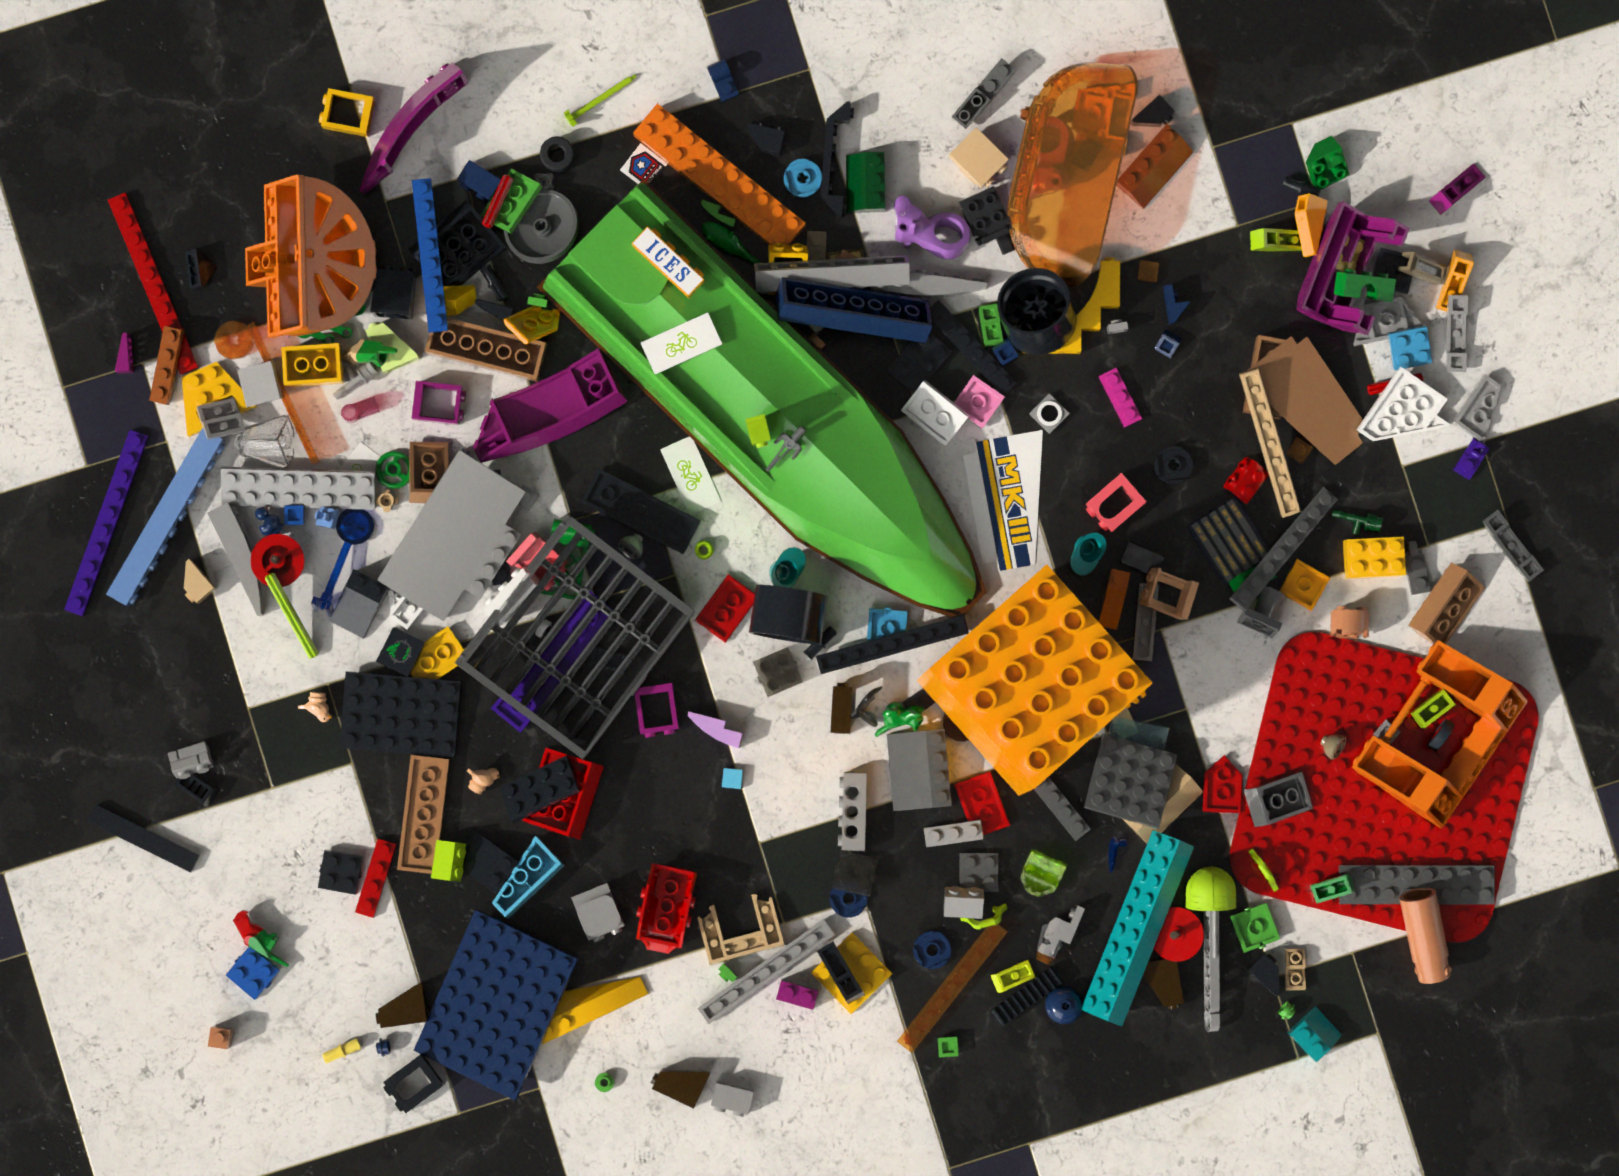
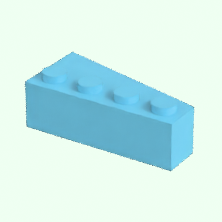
[492,836,565,919]

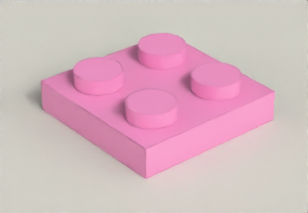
[954,375,1005,429]

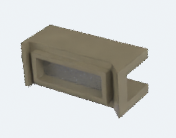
[1398,252,1450,285]

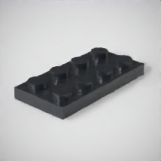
[499,756,581,823]

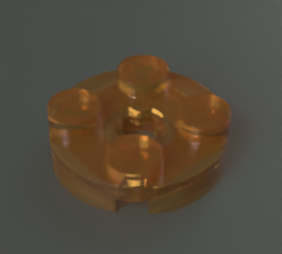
[214,321,253,360]

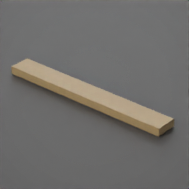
[1239,368,1301,518]

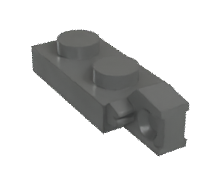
[1405,541,1431,595]

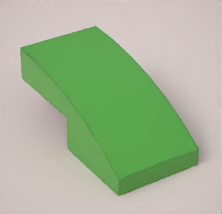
[701,200,736,230]
[978,304,1003,347]

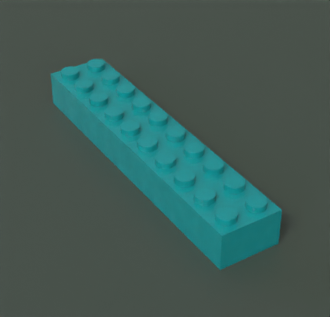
[1081,830,1194,1027]

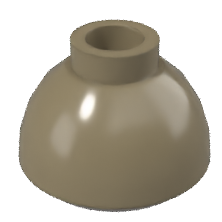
[1320,734,1346,760]

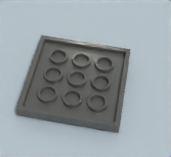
[1084,733,1177,829]

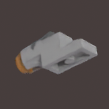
[1036,905,1085,965]

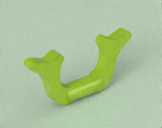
[1248,849,1279,892]
[960,904,1007,929]

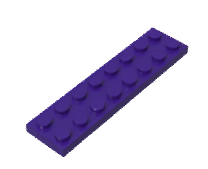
[491,591,613,733]

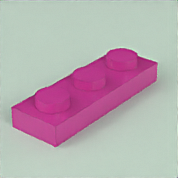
[1099,368,1142,428]

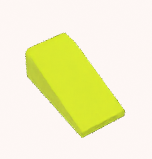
[991,960,1035,993]

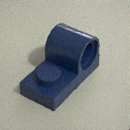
[707,59,739,103]

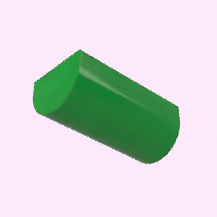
[1310,873,1354,903]

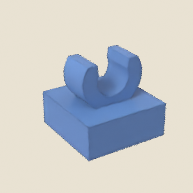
[315,507,340,529]

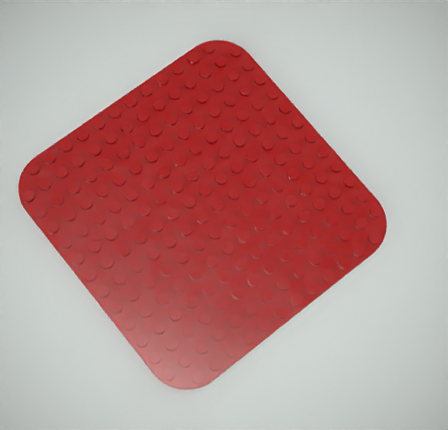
[1229,632,1539,942]

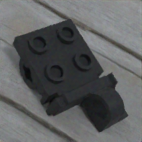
[959,186,1020,255]

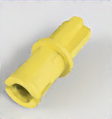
[322,1038,361,1063]

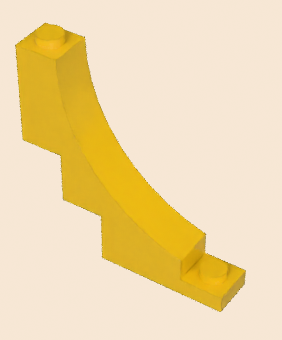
[1023,257,1120,354]

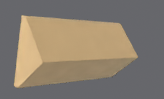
[1123,764,1203,844]

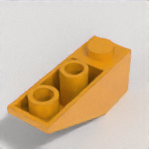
[1295,193,1328,257]

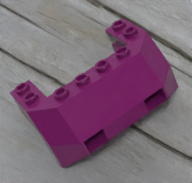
[1296,201,1410,335]

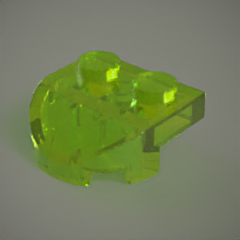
[1021,849,1067,897]

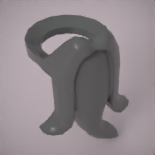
[851,686,883,727]

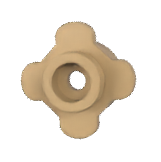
[375,489,398,512]

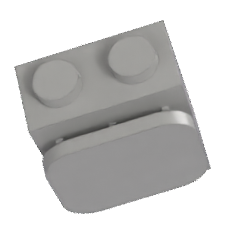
[571,883,625,942]

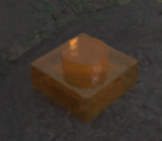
[1286,437,1313,464]

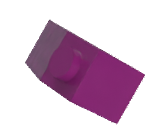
[1429,163,1486,215]

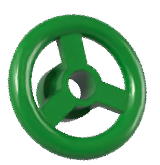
[375,451,409,489]

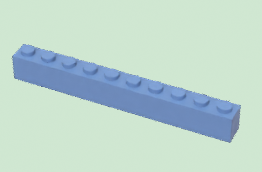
[106,428,225,607]

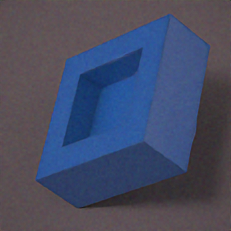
[284,505,304,525]

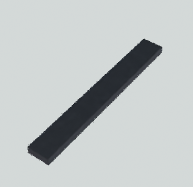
[816,615,969,674]

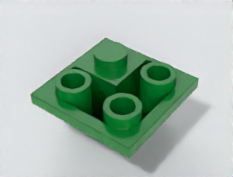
[1306,136,1350,190]

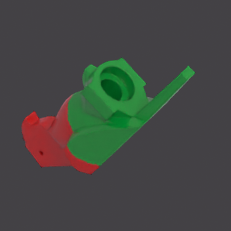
[233,910,289,968]

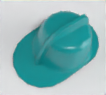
[1071,532,1107,575]
[769,547,806,588]

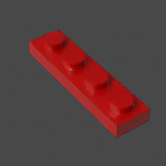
[355,838,397,918]

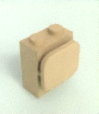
[949,127,1009,189]

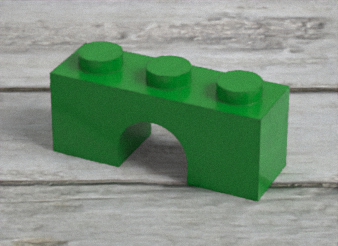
[1334,269,1396,302]

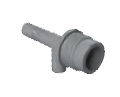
[333,362,379,400]

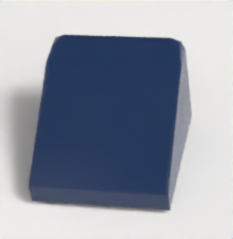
[1154,330,1182,358]

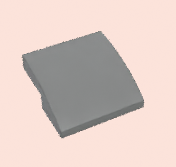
[196,398,245,440]

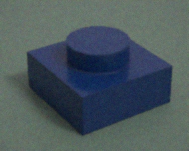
[992,339,1019,366]

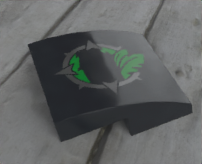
[376,627,426,677]

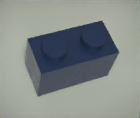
[457,160,501,202]

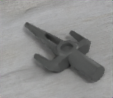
[766,426,806,472]

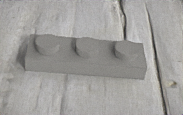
[924,820,984,847]

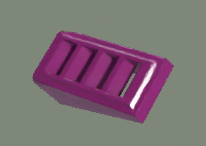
[115,333,134,374]

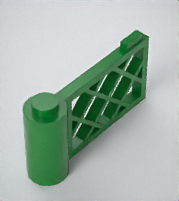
[541,518,595,600]

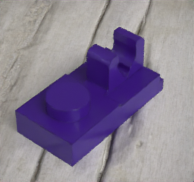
[1453,438,1489,480]

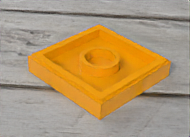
[1279,559,1330,611]

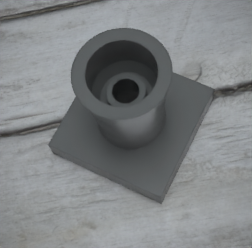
[1237,586,1285,638]

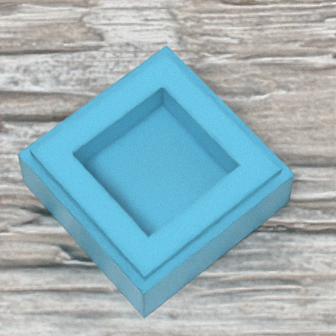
[722,768,743,789]

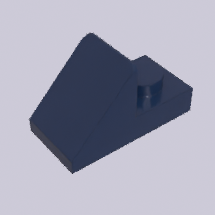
[1163,284,1190,325]

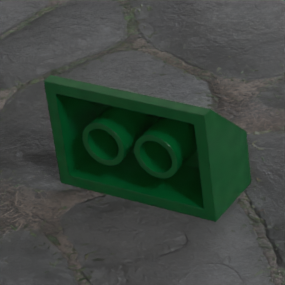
[846,152,885,213]

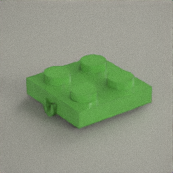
[1230,903,1280,953]

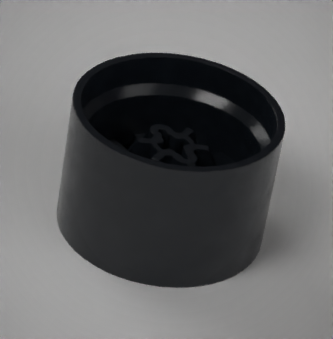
[997,268,1076,355]
[749,585,829,645]

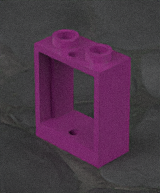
[411,381,466,425]
[635,683,679,738]

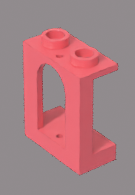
[1085,473,1146,533]

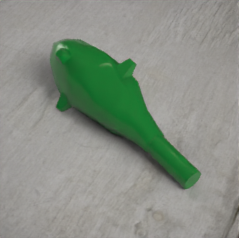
[701,222,762,265]

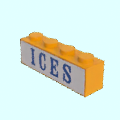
[631,226,705,298]

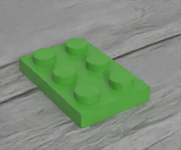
[480,169,543,234]

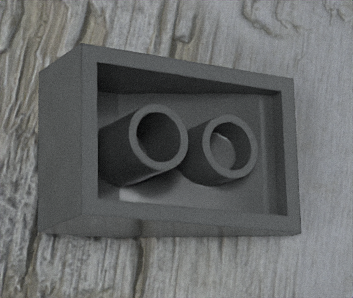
[1244,772,1313,827]

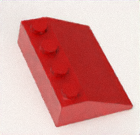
[522,748,604,840]

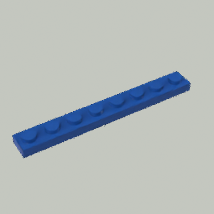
[412,178,448,333]

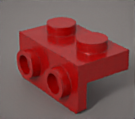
[1223,457,1269,504]

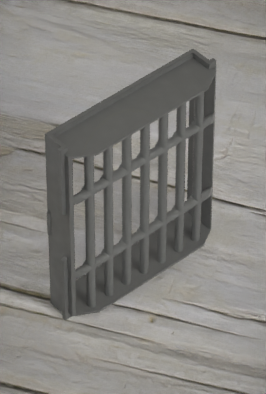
[454,515,695,760]

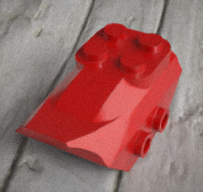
[636,863,697,954]

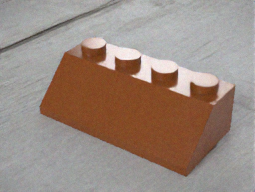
[1115,124,1193,209]

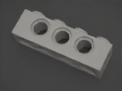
[838,773,867,851]

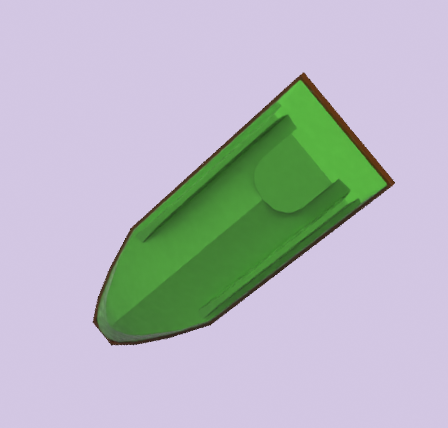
[537,179,987,618]

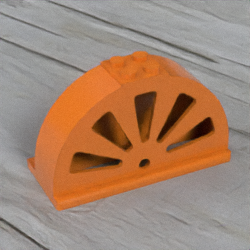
[245,175,377,338]

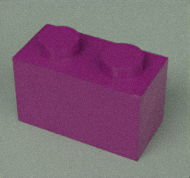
[776,980,818,1010]

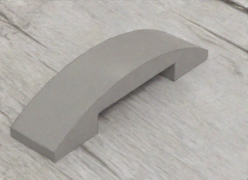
[1446,295,1468,372]

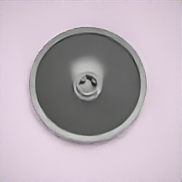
[504,190,579,264]

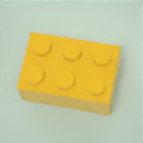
[281,343,344,388]
[1343,537,1406,579]

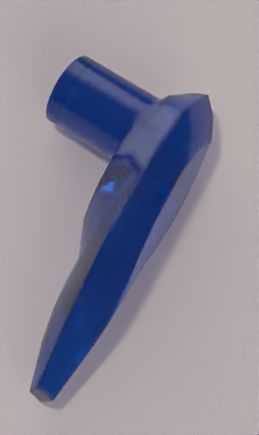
[1108,836,1127,873]

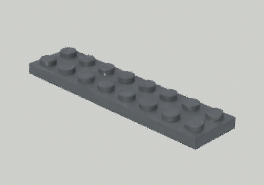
[1339,865,1495,904]

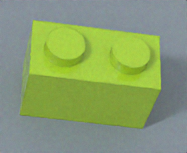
[1410,689,1456,728]
[431,840,466,882]

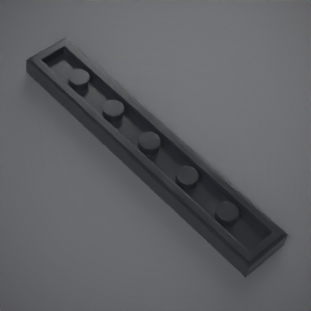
[87,804,200,873]

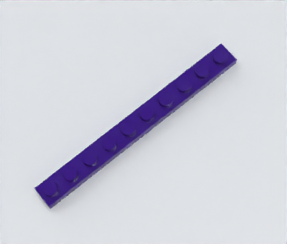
[64,430,149,617]

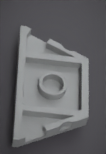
[1353,297,1422,346]

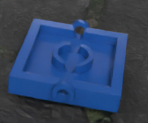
[226,947,280,1000]

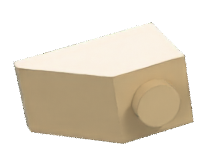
[184,559,216,604]

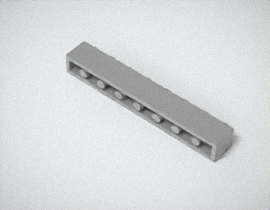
[754,255,910,294]

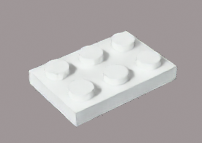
[901,380,970,446]

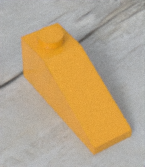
[1436,249,1474,312]

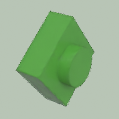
[527,294,549,308]
[718,963,738,982]
[938,1036,958,1058]

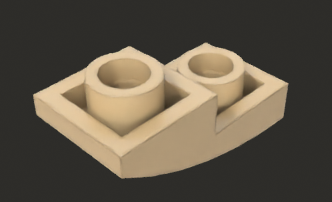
[1285,949,1306,990]

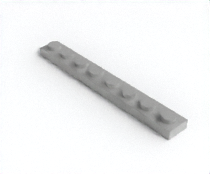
[698,919,835,1024]

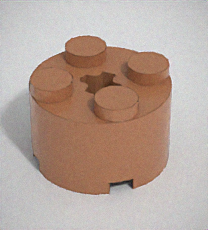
[1330,606,1369,639]

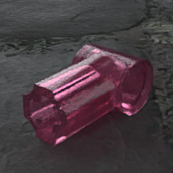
[341,396,380,423]

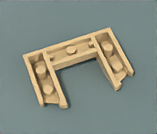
[698,894,785,966]

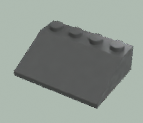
[887,729,952,811]

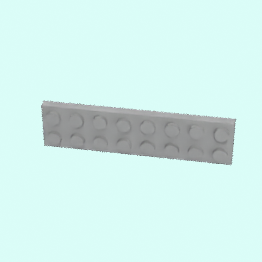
[221,467,376,510]

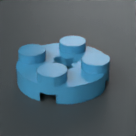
[784,159,822,198]

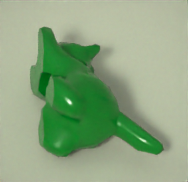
[875,702,924,737]

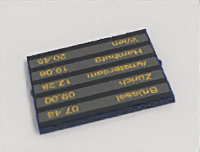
[1187,496,1270,585]

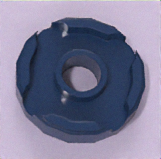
[829,879,868,918]
[913,930,952,969]

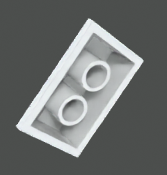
[484,566,540,626]

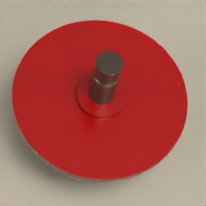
[1154,907,1204,962]

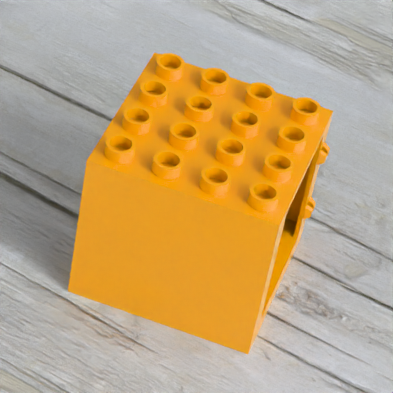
[916,564,1152,796]

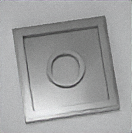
[237,361,283,407]

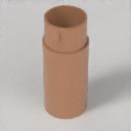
[1399,888,1452,984]

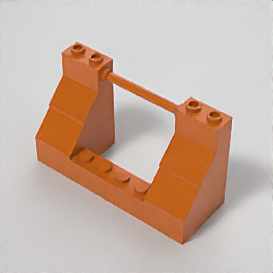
[1352,640,1528,829]

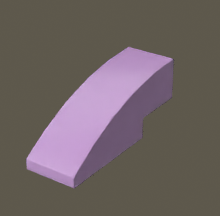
[688,712,743,748]

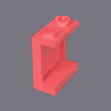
[506,531,569,592]

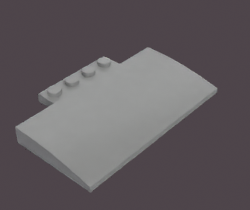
[377,450,526,621]

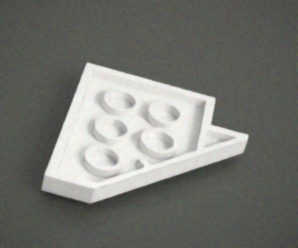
[1356,367,1450,441]

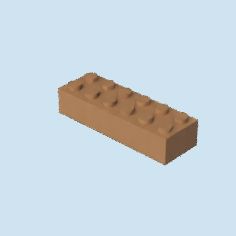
[425,318,547,382]

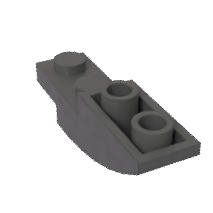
[952,58,1017,129]

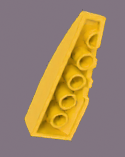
[542,977,648,1044]

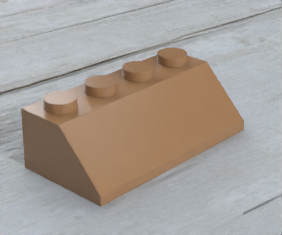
[1408,562,1485,644]

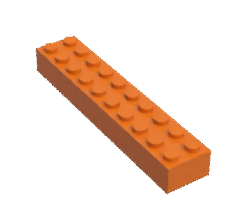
[633,103,806,245]

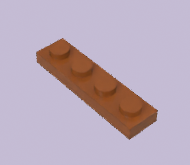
[149,326,184,405]

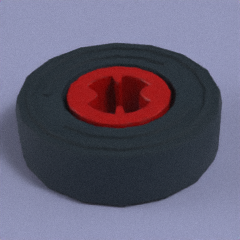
[1427,719,1455,752]

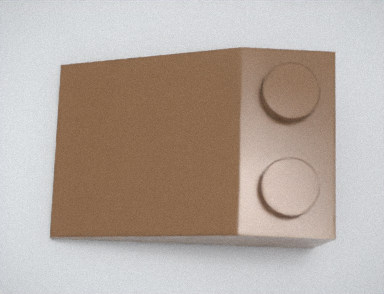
[409,442,449,503]

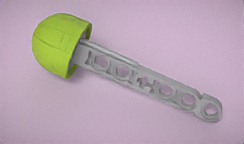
[1186,867,1236,1032]

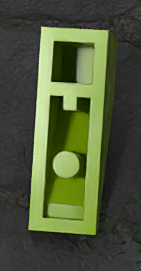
[1250,228,1302,251]
[745,414,771,448]

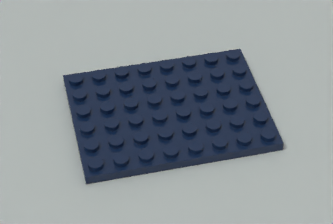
[413,910,579,1100]

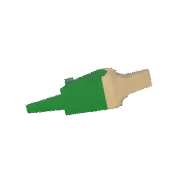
[342,339,398,367]

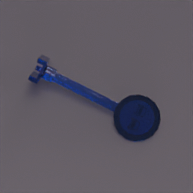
[311,509,374,617]

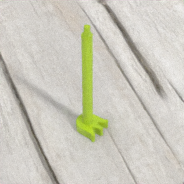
[563,74,636,127]

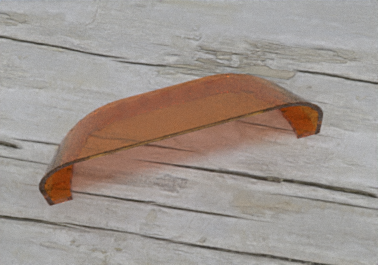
[1007,62,1138,286]

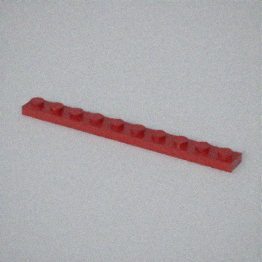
[108,193,199,375]

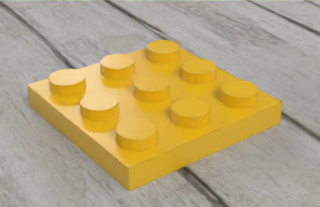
[811,932,892,1014]

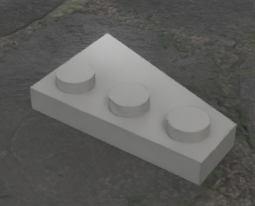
[1452,375,1501,444]

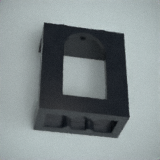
[383,1054,445,1113]

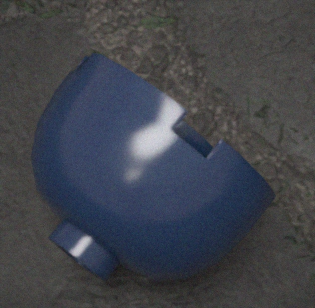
[1045,986,1083,1024]

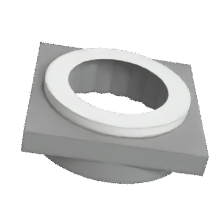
[1029,394,1070,434]

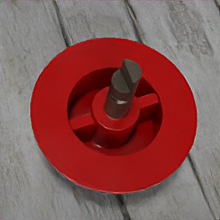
[250,534,305,587]

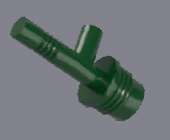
[1332,509,1384,535]

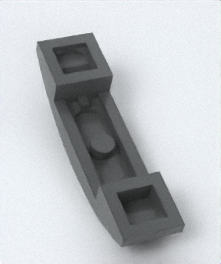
[1482,509,1544,582]

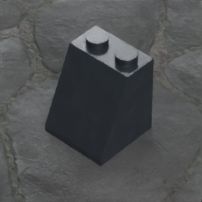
[370,266,417,320]

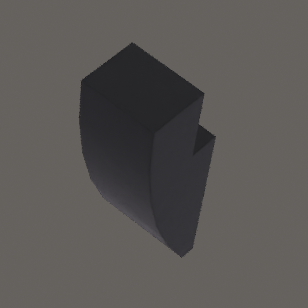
[817,941,865,1005]

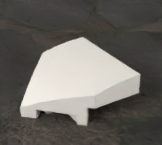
[388,590,424,631]

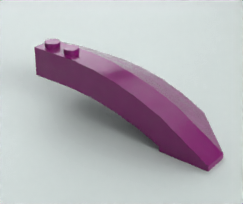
[359,62,468,195]
[473,349,628,463]

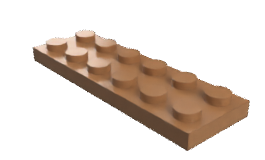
[397,755,450,874]

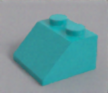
[1287,1006,1342,1063]

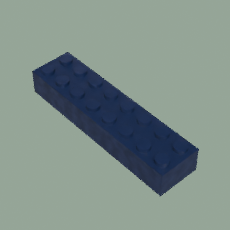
[775,277,932,343]

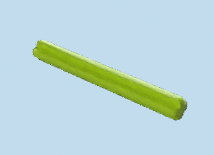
[265,573,318,659]

